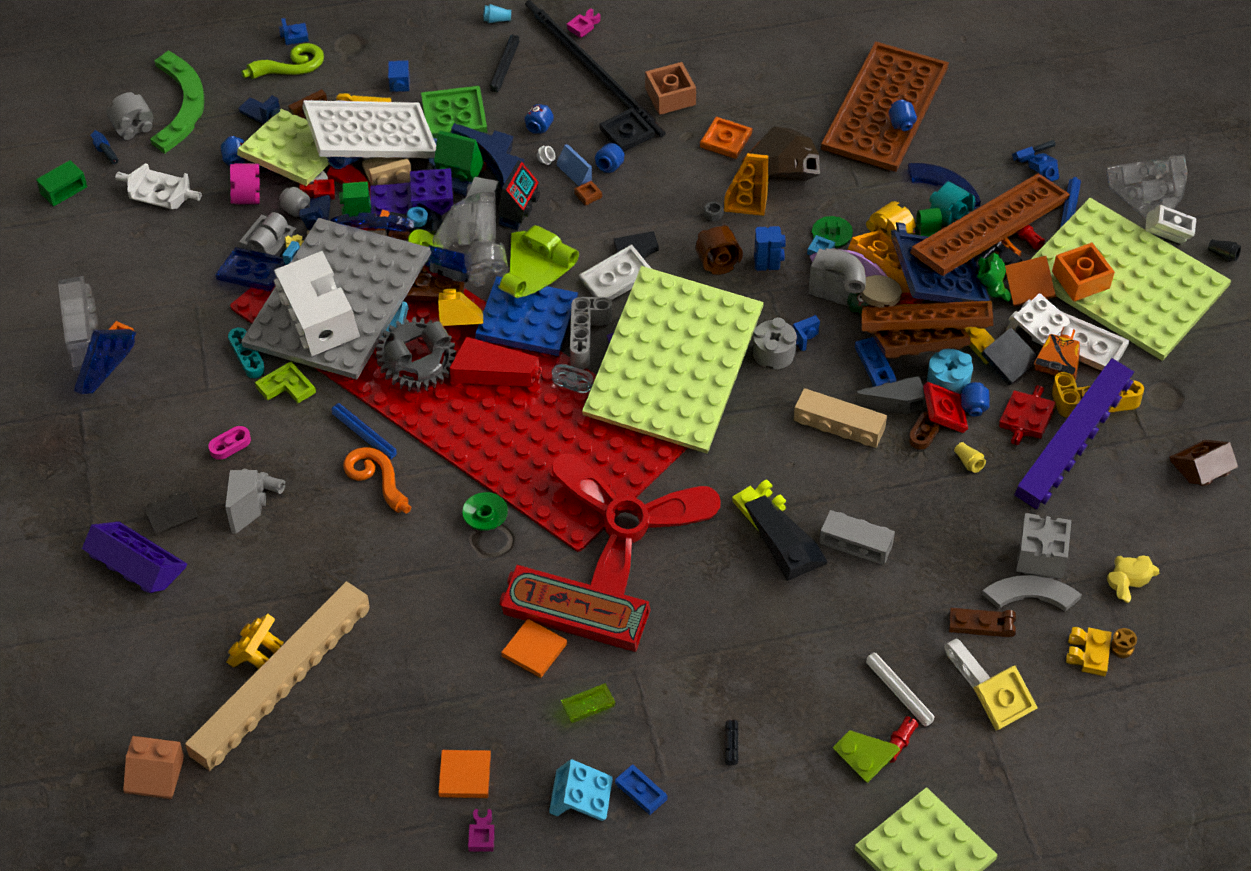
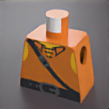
[1034,326,1080,381]

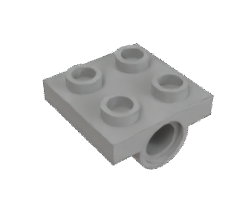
[239,212,297,261]

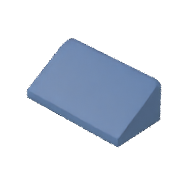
[557,144,592,186]

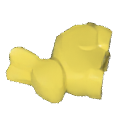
[1107,556,1159,603]

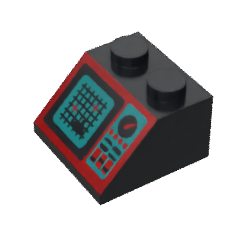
[499,160,540,224]

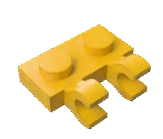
[1066,627,1112,676]

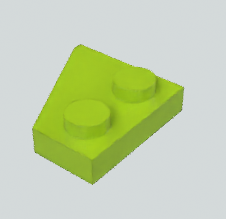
[833,730,901,783]

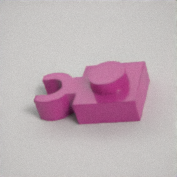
[567,9,600,38]

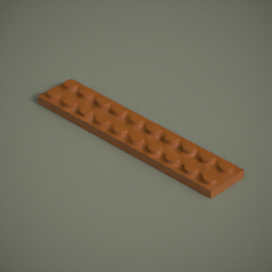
[910,173,1070,276]

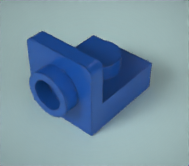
[279,18,309,45]
[793,315,820,351]

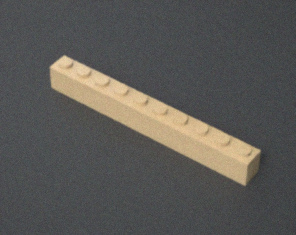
[185,581,370,771]

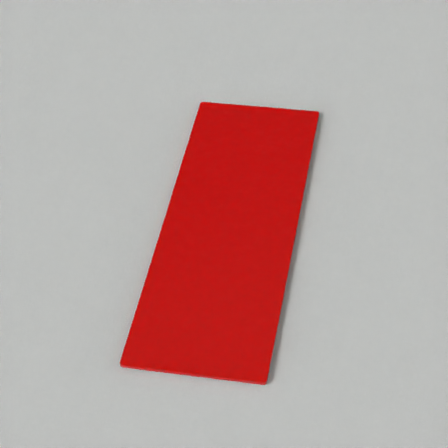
[230,215,688,552]

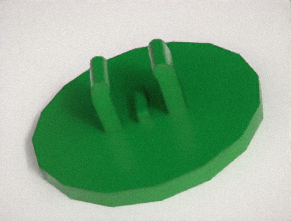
[812,216,853,248]

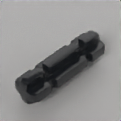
[725,720,738,765]

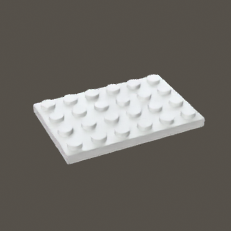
[303,100,436,158]

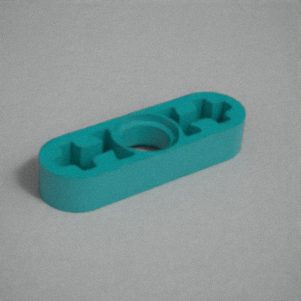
[228,328,265,378]

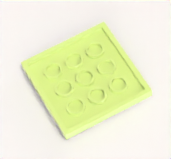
[237,109,330,186]
[855,787,998,871]

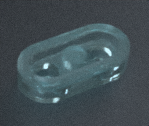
[552,364,593,393]

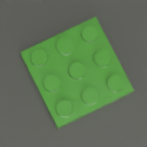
[421,86,487,139]

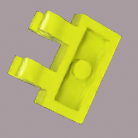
[732,480,786,530]

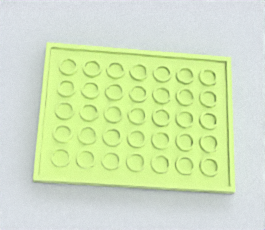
[1031,198,1231,361]
[582,266,764,454]

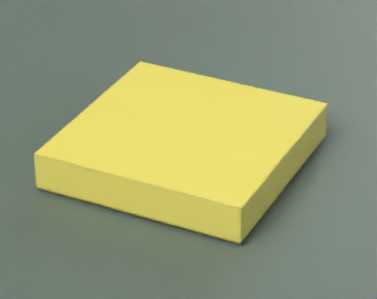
[973,665,1037,730]

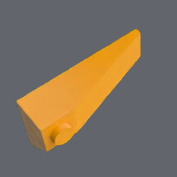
[724,153,768,216]

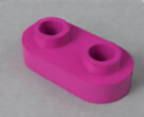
[208,426,251,460]

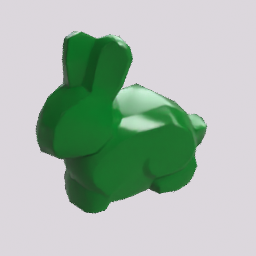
[977,253,1012,302]

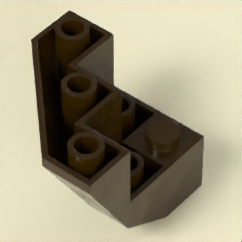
[741,126,820,181]

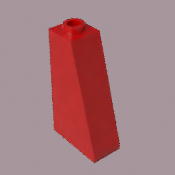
[450,337,542,387]

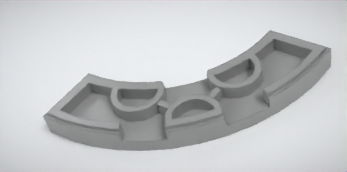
[982,575,1082,612]

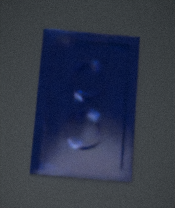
[215,247,285,292]

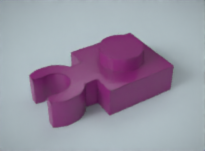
[468,809,495,852]

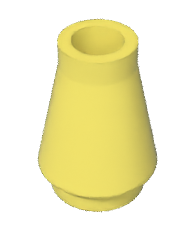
[954,442,986,473]

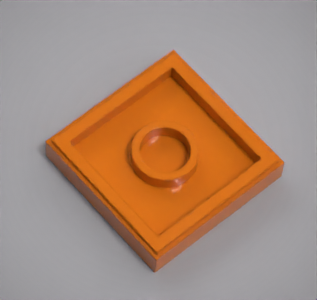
[700,117,752,159]
[1005,256,1056,307]
[501,619,567,678]
[439,750,491,798]

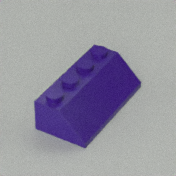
[82,522,187,593]

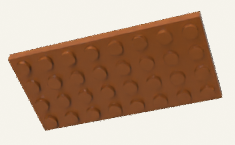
[821,41,949,172]

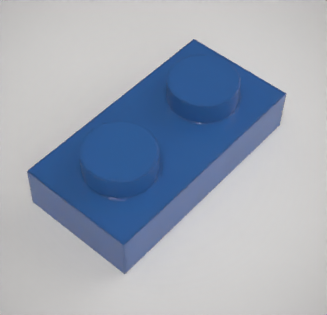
[615,764,667,815]

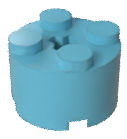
[927,348,973,394]

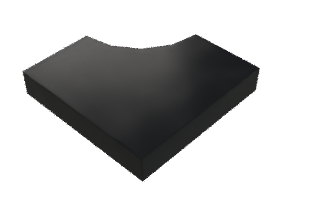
[614,231,659,260]

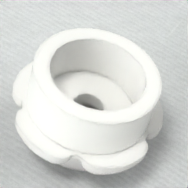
[537,146,555,165]

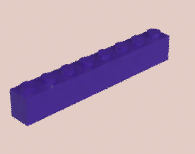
[1014,358,1134,510]

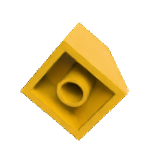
[438,289,483,326]

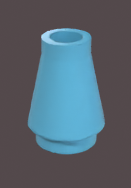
[483,4,511,23]

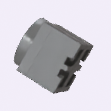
[1016,513,1072,579]

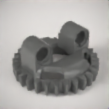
[376,317,456,392]

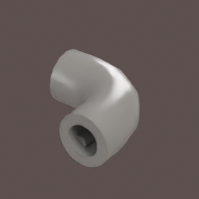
[824,248,866,293]

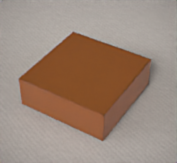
[574,181,602,206]

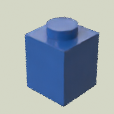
[388,61,410,92]

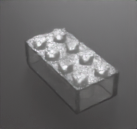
[58,276,102,371]

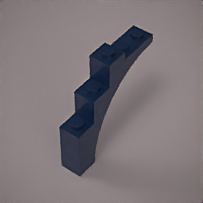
[451,123,525,230]

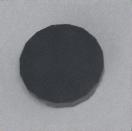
[428,263,471,283]

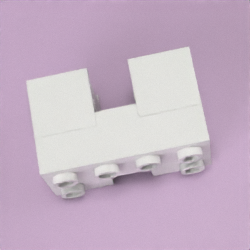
[273,251,360,356]

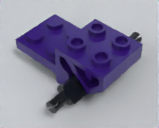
[370,163,454,236]

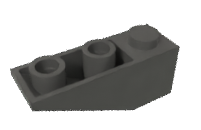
[855,376,927,414]

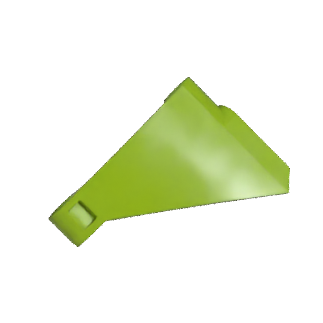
[498,225,579,298]

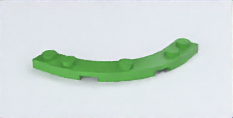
[150,50,204,153]

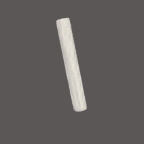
[866,653,934,726]

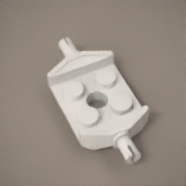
[115,164,202,209]

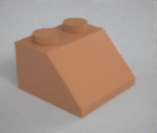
[123,736,184,799]

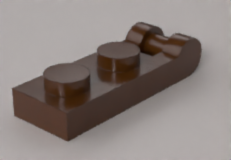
[949,608,1016,637]

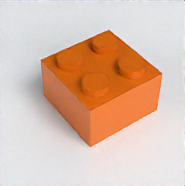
[1052,242,1115,301]

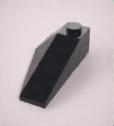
[745,495,827,581]

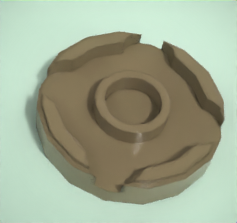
[859,275,902,308]

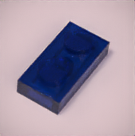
[425,245,469,274]

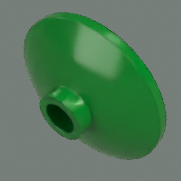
[462,492,508,531]

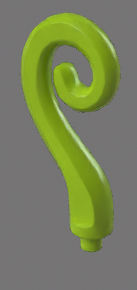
[241,43,324,79]

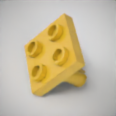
[226,614,284,669]

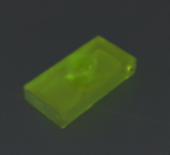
[562,683,615,723]

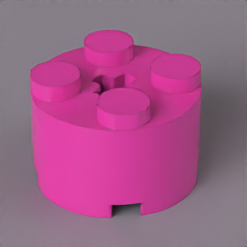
[230,163,260,204]

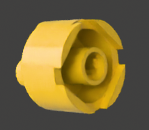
[866,201,916,238]

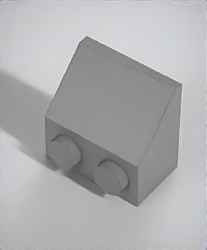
[225,470,266,534]

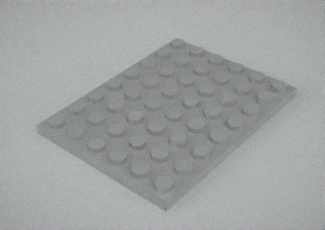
[241,218,431,379]

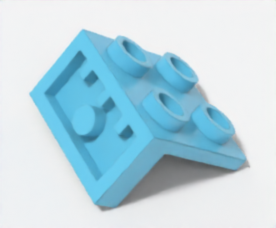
[549,759,613,821]

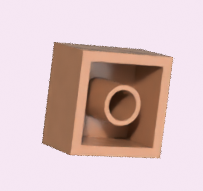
[645,62,696,115]

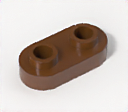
[909,411,940,450]

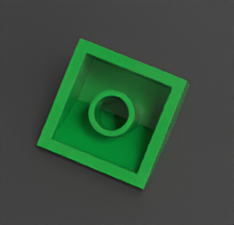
[434,130,484,182]

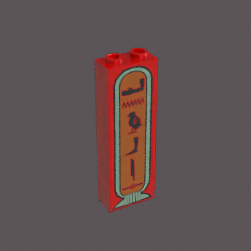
[499,565,651,652]

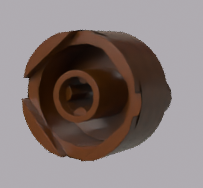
[695,225,743,275]

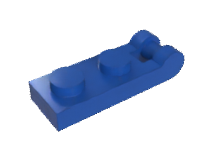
[855,337,897,387]

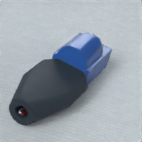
[91,130,119,164]
[1012,140,1056,162]

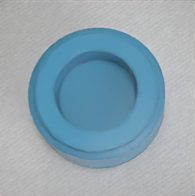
[407,207,428,227]

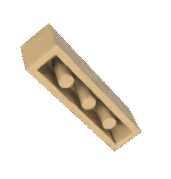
[794,388,887,448]

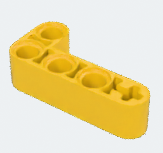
[1052,372,1144,418]

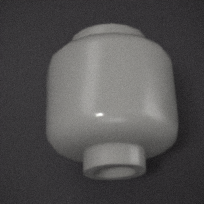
[279,187,310,217]

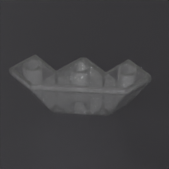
[1106,154,1188,220]
[433,192,496,249]

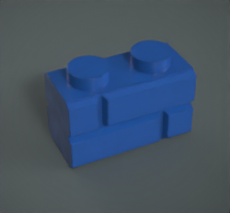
[754,226,786,271]

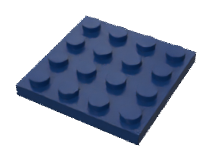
[475,276,578,356]

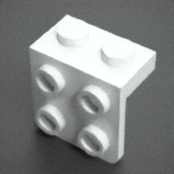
[1006,293,1070,346]

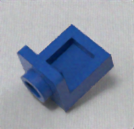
[1028,153,1059,181]

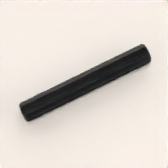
[489,34,520,93]

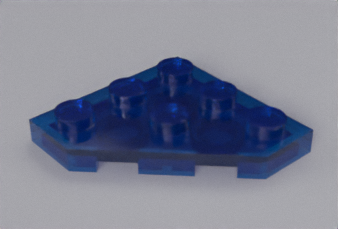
[74,329,136,394]

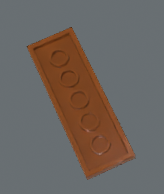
[862,301,993,333]

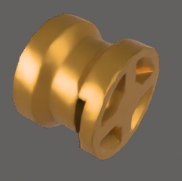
[1111,628,1137,658]

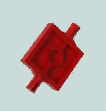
[999,385,1056,445]

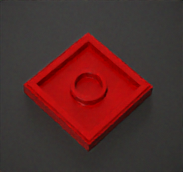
[923,382,968,433]

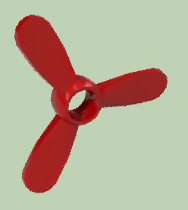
[552,453,721,594]

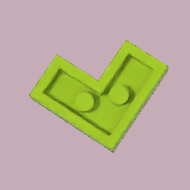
[255,361,316,403]

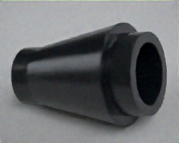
[1208,239,1241,262]

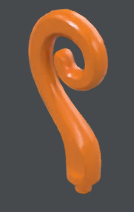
[343,447,411,514]

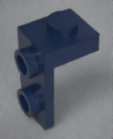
[238,95,280,124]
[299,195,331,231]

